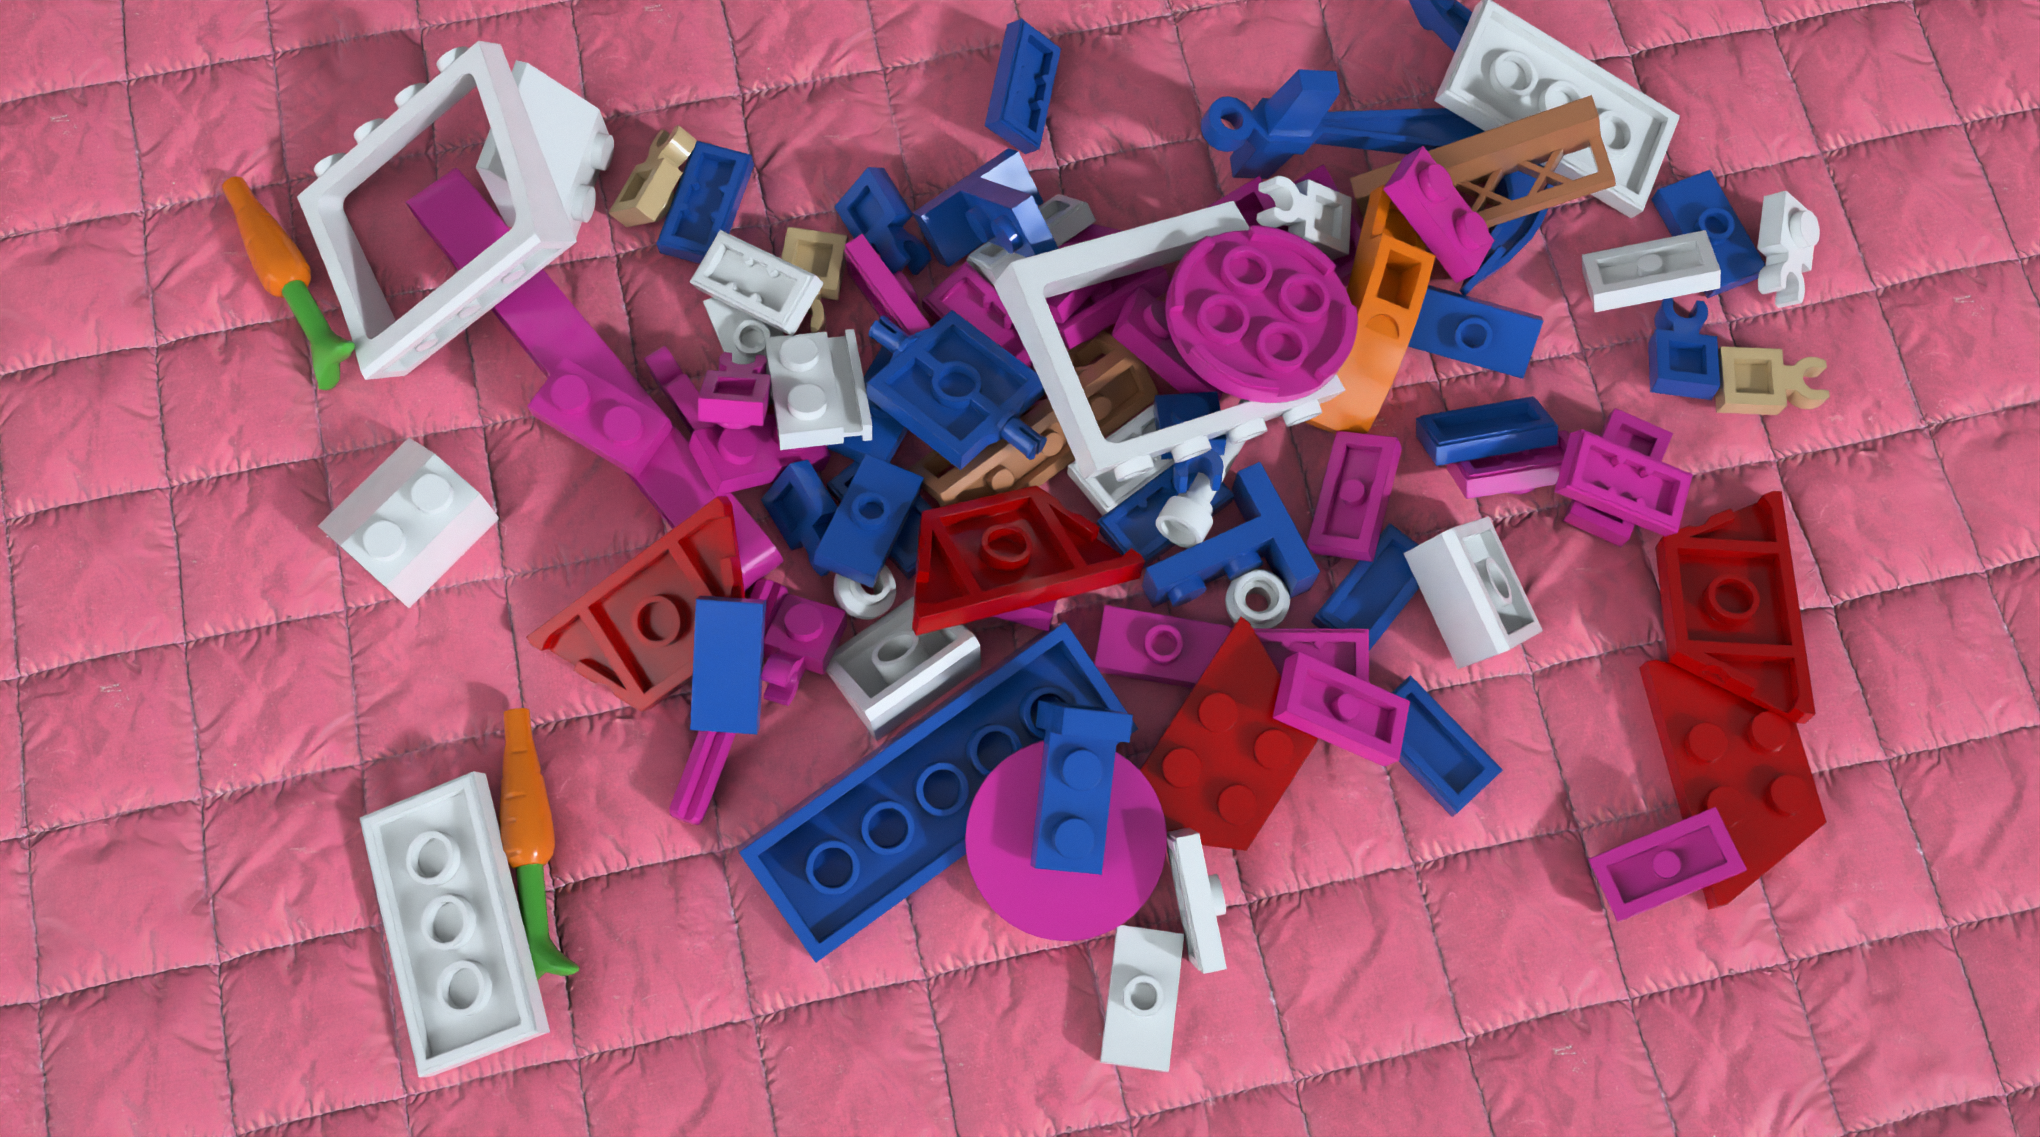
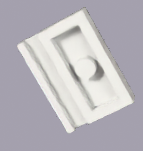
[765,329,872,450]

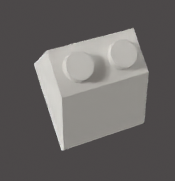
[476,60,614,238]
[318,438,499,608]

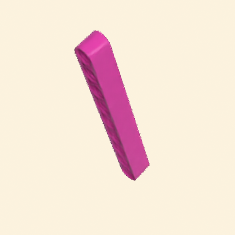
[406,168,784,591]

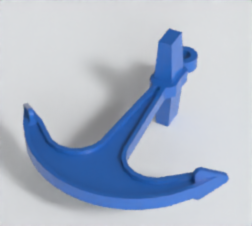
[1200,0,1554,295]

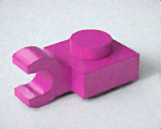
[761,594,847,706]

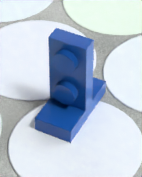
[912,148,1059,267]
[1142,462,1320,608]
[1030,700,1133,875]

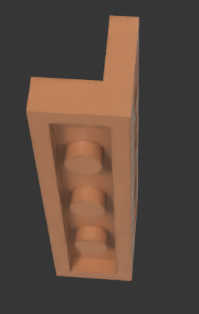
[1350,95,1616,248]
[907,330,1159,507]

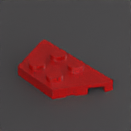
[912,485,1145,636]
[1655,491,1816,724]
[526,496,745,712]
[1139,617,1318,851]
[1639,660,1827,910]

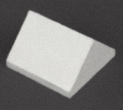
[1403,516,1543,669]
[826,596,981,741]

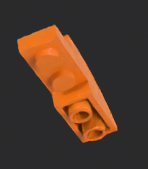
[1304,184,1436,435]

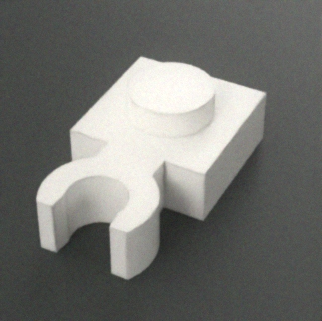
[1256,176,1352,260]
[1757,191,1820,308]

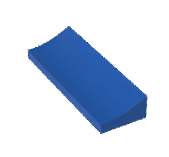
[737,622,1138,963]

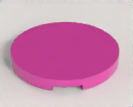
[1165,225,1358,403]
[965,740,1167,941]

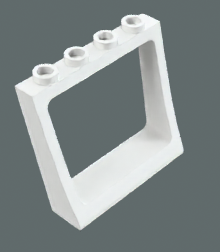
[297,41,577,380]
[994,201,1346,481]

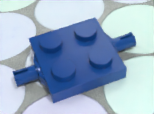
[867,310,1047,470]

